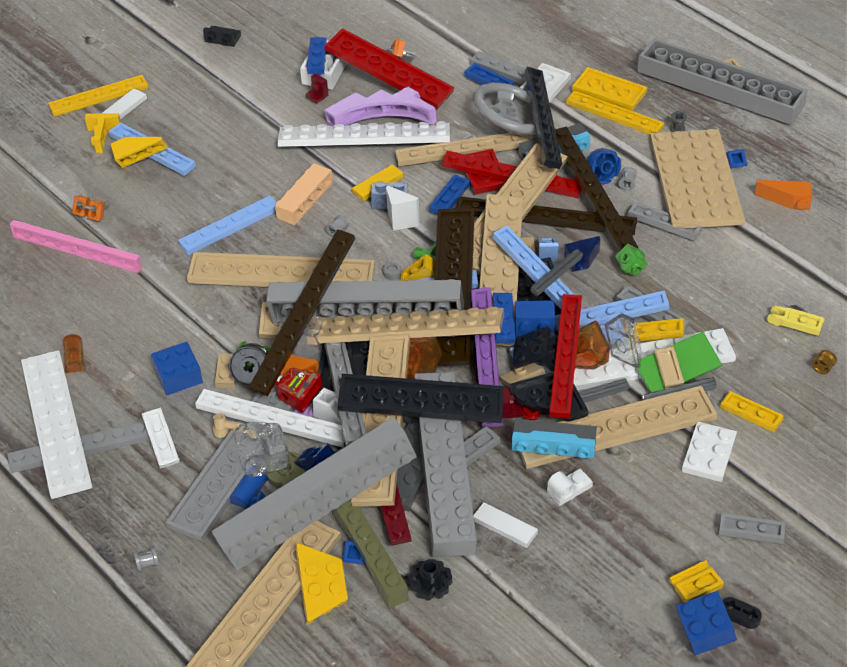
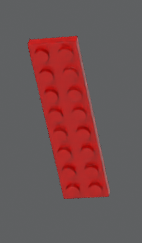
[324,28,454,110]

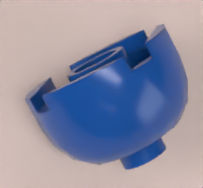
[587,148,621,184]

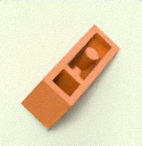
[755,180,812,210]

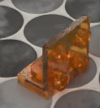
[407,337,442,379]

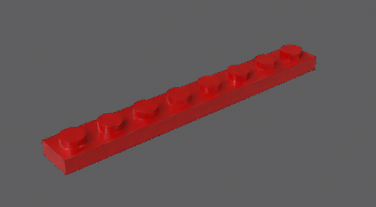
[442,150,581,198]
[550,294,582,419]

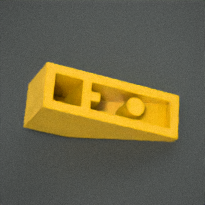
[111,137,169,168]

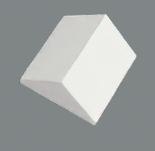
[386,186,420,231]

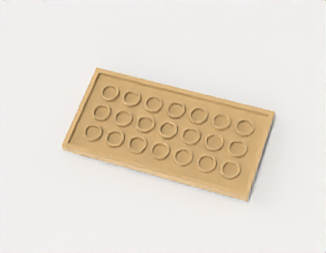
[650,129,745,229]

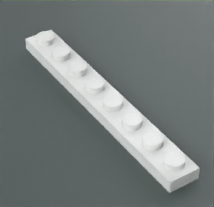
[195,389,346,448]

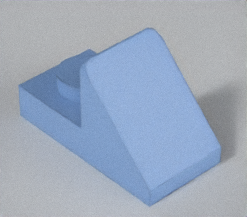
[538,238,558,262]

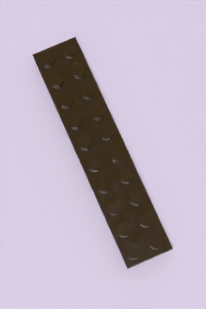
[430,208,475,366]

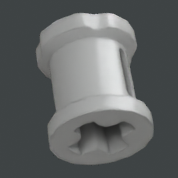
[619,167,637,190]
[325,215,349,237]
[134,547,159,571]

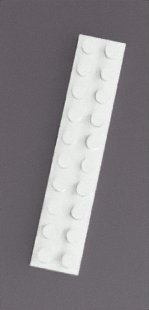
[278,121,450,147]
[537,328,736,390]
[21,350,93,499]

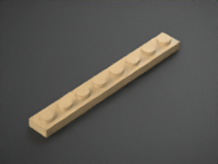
[395,132,533,166]

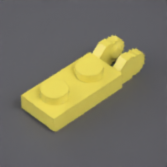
[767,305,825,336]

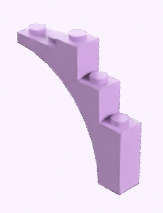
[324,87,437,126]

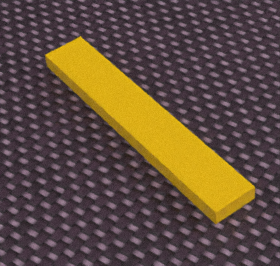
[48,74,148,117]
[566,90,664,134]

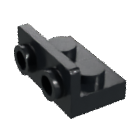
[203,25,241,47]

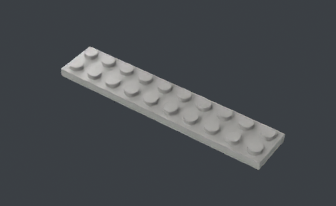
[165,385,294,542]

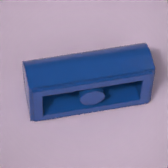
[229,466,267,509]

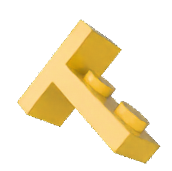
[85,113,121,153]

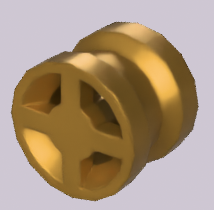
[812,349,837,375]

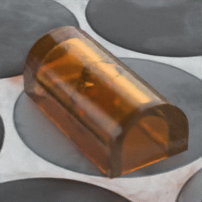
[63,334,85,373]

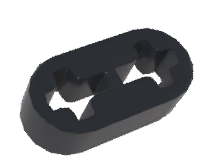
[723,597,762,629]

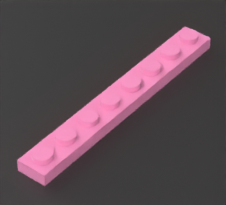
[10,220,142,273]

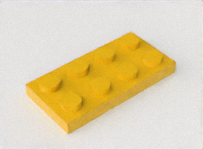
[572,67,648,111]

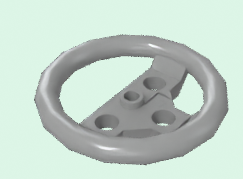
[474,82,537,135]

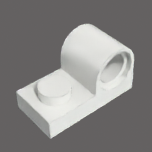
[547,469,593,506]

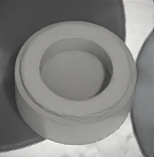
[383,262,402,280]

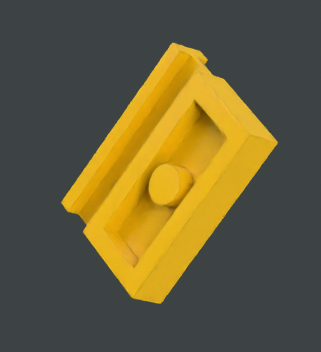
[669,560,724,603]

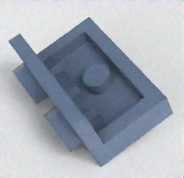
[371,182,408,209]

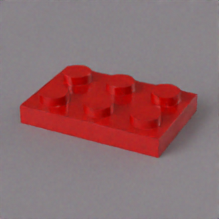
[465,148,507,195]

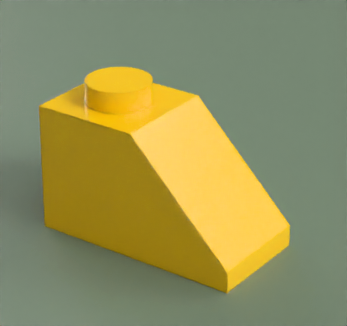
[400,254,435,281]

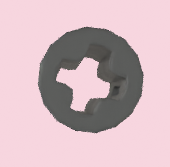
[670,111,687,132]

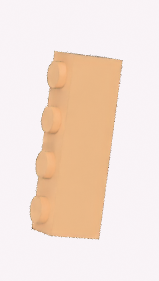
[275,163,333,225]

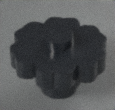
[408,559,453,601]

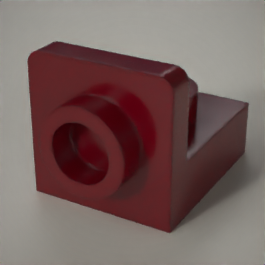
[306,74,329,103]
[502,387,522,418]

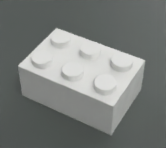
[300,40,348,90]

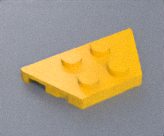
[295,544,348,624]

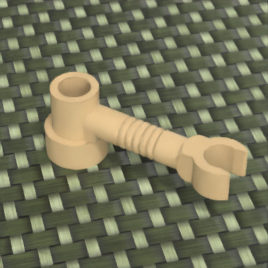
[213,413,262,438]

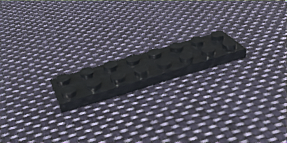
[338,373,504,423]

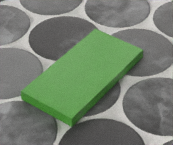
[634,331,722,393]

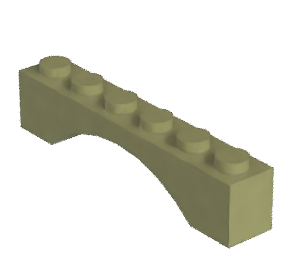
[333,498,408,609]

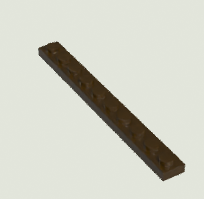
[555,126,638,253]
[456,196,637,235]
[249,229,355,397]

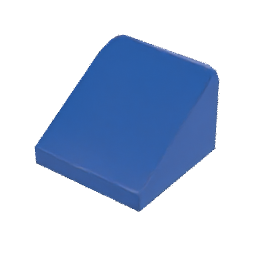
[726,149,747,169]
[343,540,365,565]

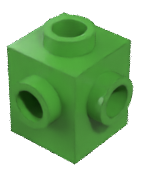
[615,244,648,277]

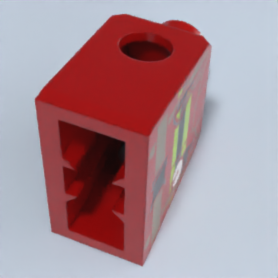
[275,368,322,413]

